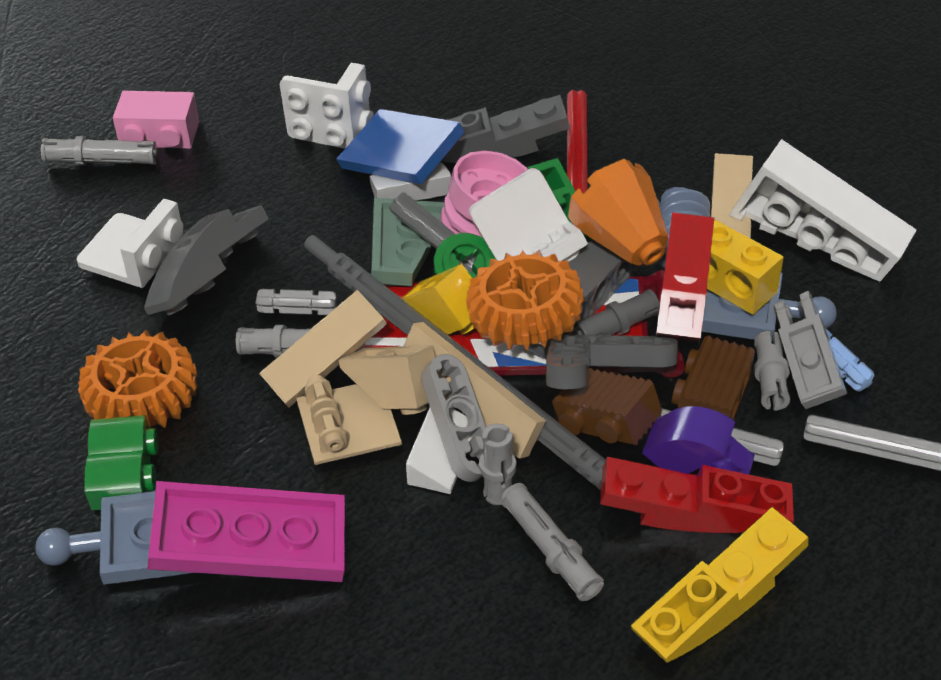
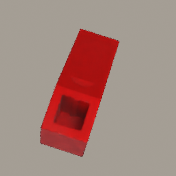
[656,212,715,344]

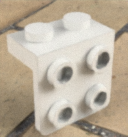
[280,63,374,148]
[469,168,588,262]
[77,199,184,288]

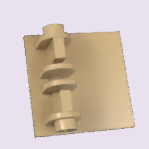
[296,375,402,465]

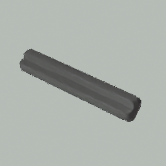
[389,192,476,273]

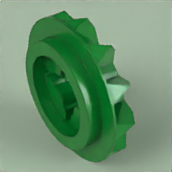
[434,233,495,278]

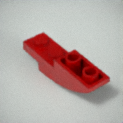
[600,457,794,533]

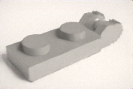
[774,291,847,409]

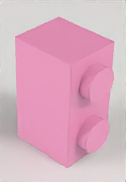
[113,91,199,148]

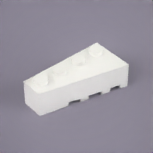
[729,139,916,282]

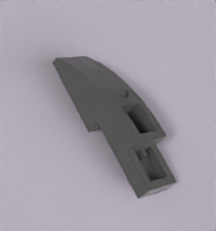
[440,95,570,163]
[144,205,269,315]

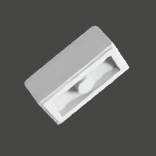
[369,163,451,201]
[406,408,472,494]

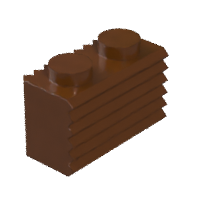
[672,335,755,421]
[552,368,662,445]

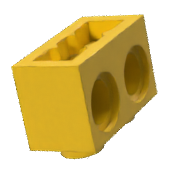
[707,219,783,315]

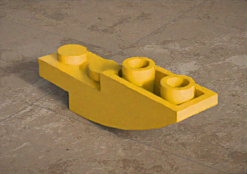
[631,507,808,663]

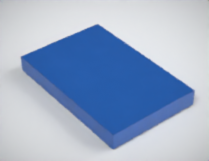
[337,109,464,184]

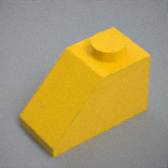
[401,264,474,335]

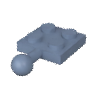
[701,273,837,342]
[35,491,194,585]

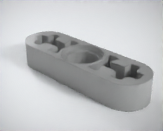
[421,354,486,482]

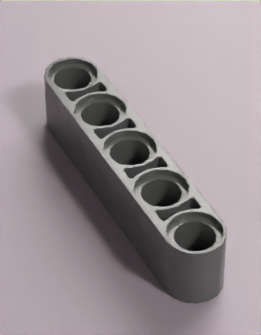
[519,239,641,359]

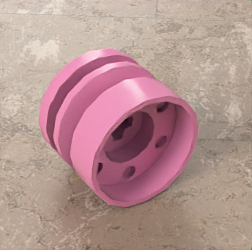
[440,150,528,238]

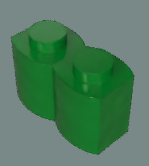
[85,415,158,511]

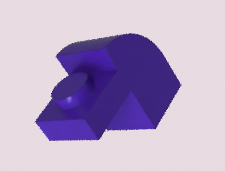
[642,406,755,474]

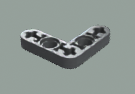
[546,335,678,389]

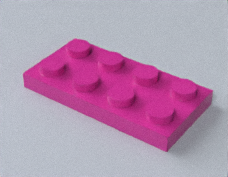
[147,481,345,582]

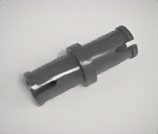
[574,289,660,336]

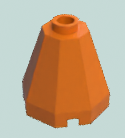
[568,159,669,266]

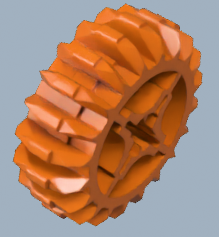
[466,249,584,351]
[78,330,197,429]

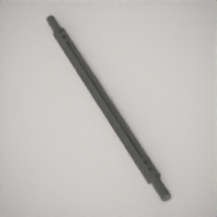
[304,235,639,513]

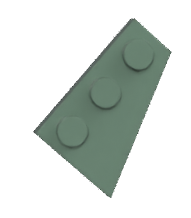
[371,198,444,286]

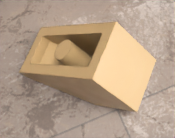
[339,345,439,415]

